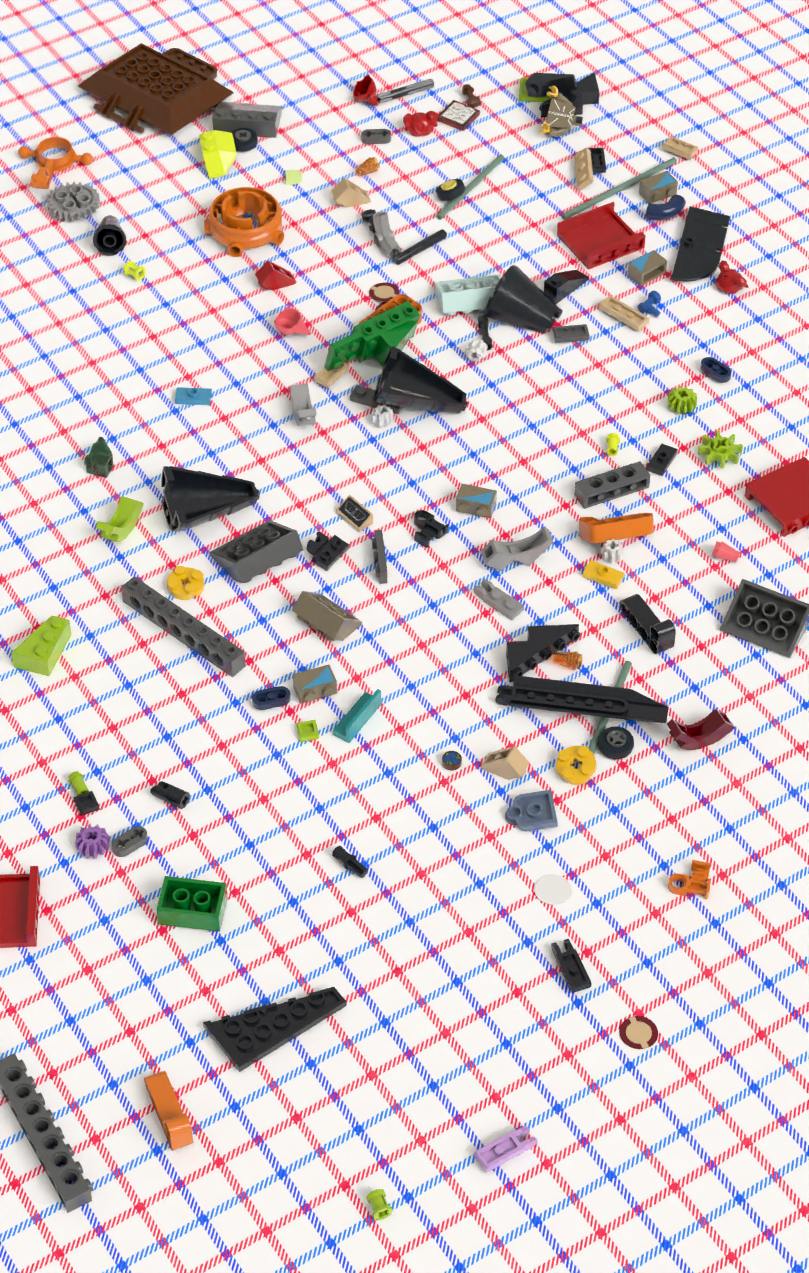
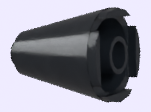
[93,215,126,256]

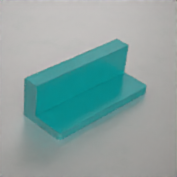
[333,689,382,743]

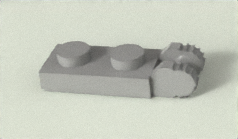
[473,579,524,620]

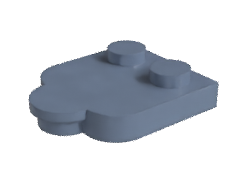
[505,790,558,831]

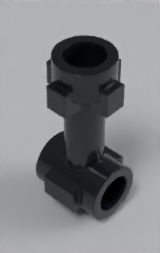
[361,209,376,234]

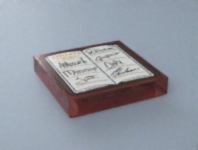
[438,100,480,131]

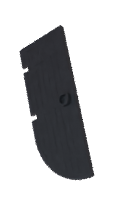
[671,206,730,281]

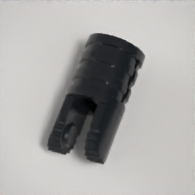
[150,781,190,809]

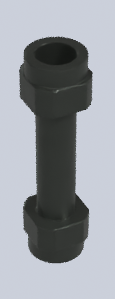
[478,315,493,351]

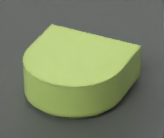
[286,170,302,185]

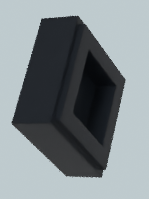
[73,791,100,816]

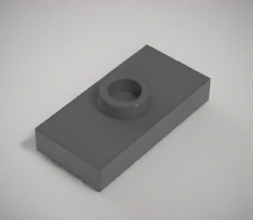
[553,324,590,343]

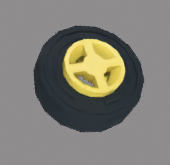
[436,179,465,201]

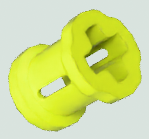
[123,261,146,281]

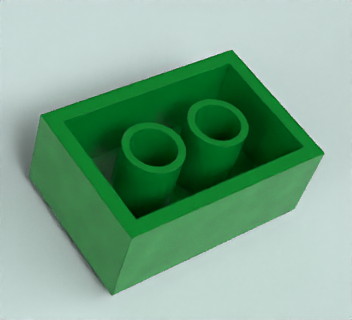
[156,876,228,932]

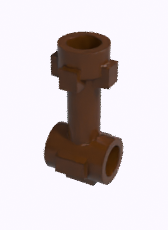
[462,84,481,108]

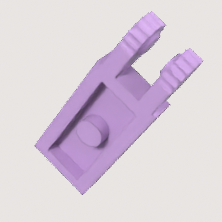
[474,1126,538,1173]

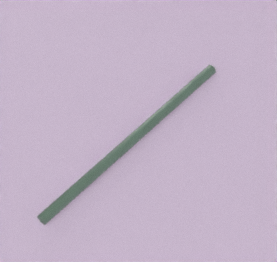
[561,157,677,220]

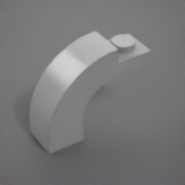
[289,383,317,426]

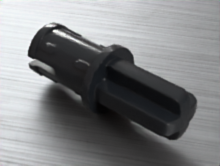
[332,845,368,878]

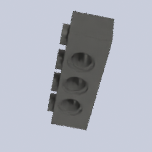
[574,461,650,509]

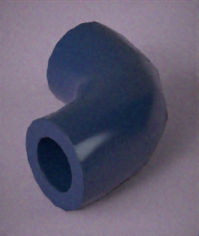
[645,195,686,221]

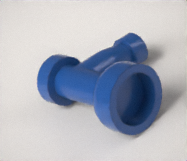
[637,290,661,317]

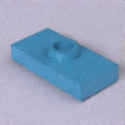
[175,387,212,405]

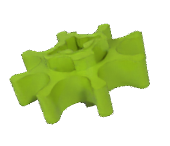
[698,430,743,469]

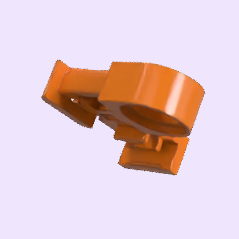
[668,860,711,900]

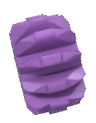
[75,824,110,859]

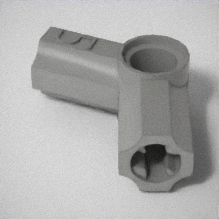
[372,212,401,259]

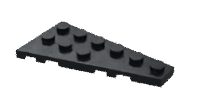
[203,987,347,1072]

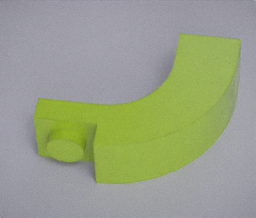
[96,496,144,542]

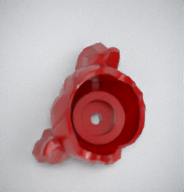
[353,74,379,106]
[403,111,439,137]
[715,260,749,294]

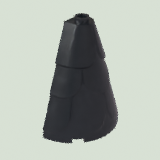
[374,346,468,414]
[161,466,260,532]

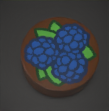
[442,751,462,771]

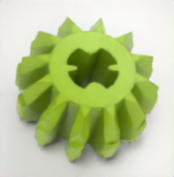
[667,386,697,415]

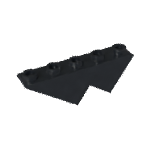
[539,73,599,117]
[506,624,581,682]

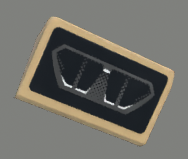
[336,495,373,532]

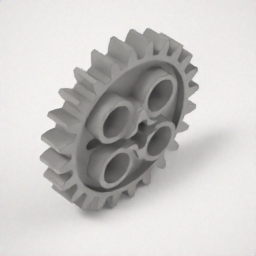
[46,181,100,222]

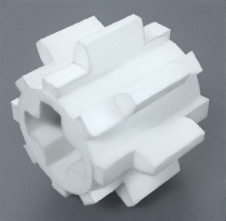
[466,339,488,362]
[372,405,393,428]
[601,539,624,564]

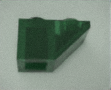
[84,436,114,478]

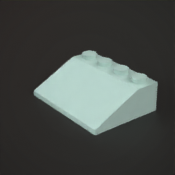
[434,275,502,315]

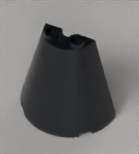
[483,265,563,334]

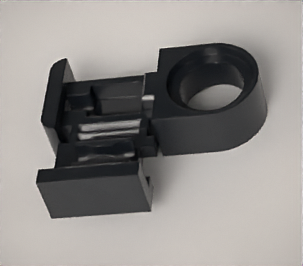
[414,510,449,548]

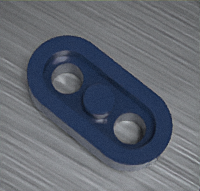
[700,357,732,383]
[252,686,291,710]

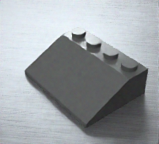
[212,102,283,138]
[209,520,304,583]
[719,579,809,658]

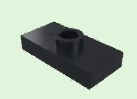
[588,148,606,173]
[646,443,678,476]

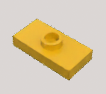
[583,560,625,589]

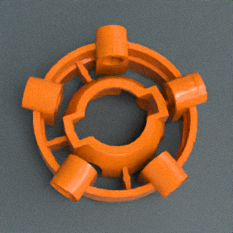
[204,187,284,257]

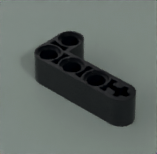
[619,594,676,654]

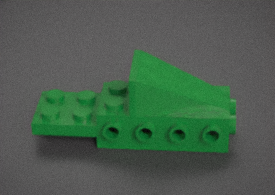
[324,301,420,371]

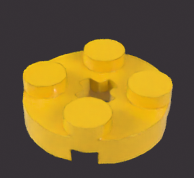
[167,566,205,600]
[556,746,597,785]

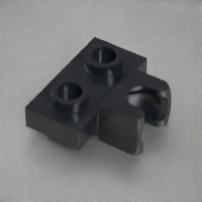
[306,532,349,571]

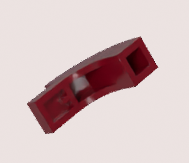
[667,708,735,750]

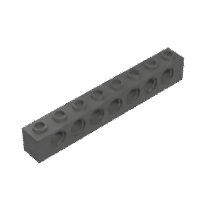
[121,576,246,678]
[0,1053,94,1213]

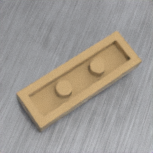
[574,147,594,190]
[599,295,650,332]

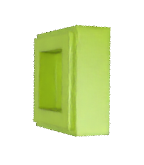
[296,720,319,742]

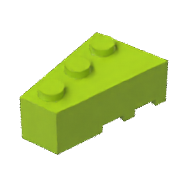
[11,615,72,676]

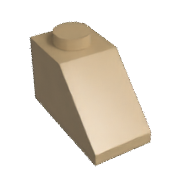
[331,177,371,207]
[480,746,530,780]

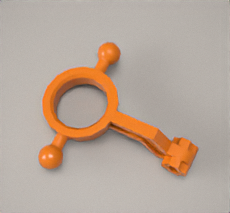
[18,137,93,189]

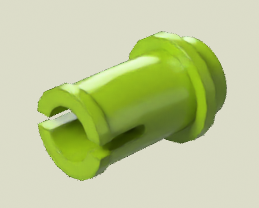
[68,771,89,796]

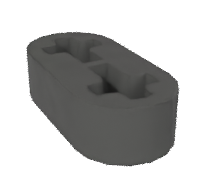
[361,129,391,145]
[112,826,148,857]

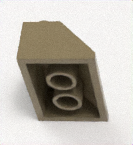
[292,591,363,641]

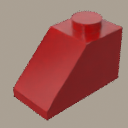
[255,260,297,291]

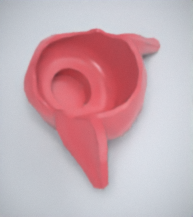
[274,307,311,335]

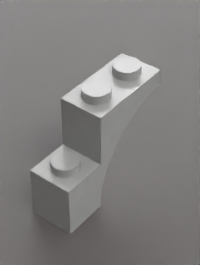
[481,527,554,571]

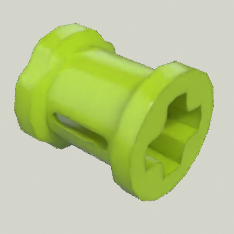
[366,1189,393,1220]

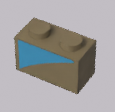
[639,171,678,204]
[627,250,667,287]
[456,483,497,518]
[292,664,337,704]

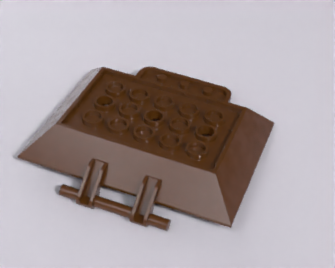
[77,43,234,135]

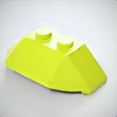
[199,130,237,179]

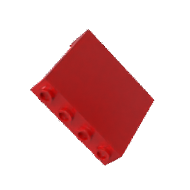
[557,202,646,270]
[744,457,809,537]
[0,866,41,948]

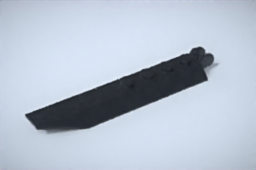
[495,675,669,723]

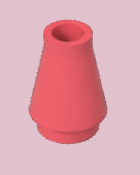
[711,541,740,562]

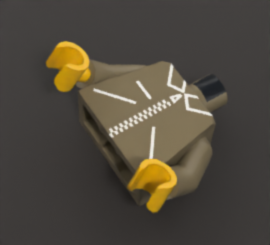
[539,86,583,138]

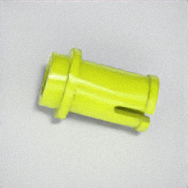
[606,433,620,456]

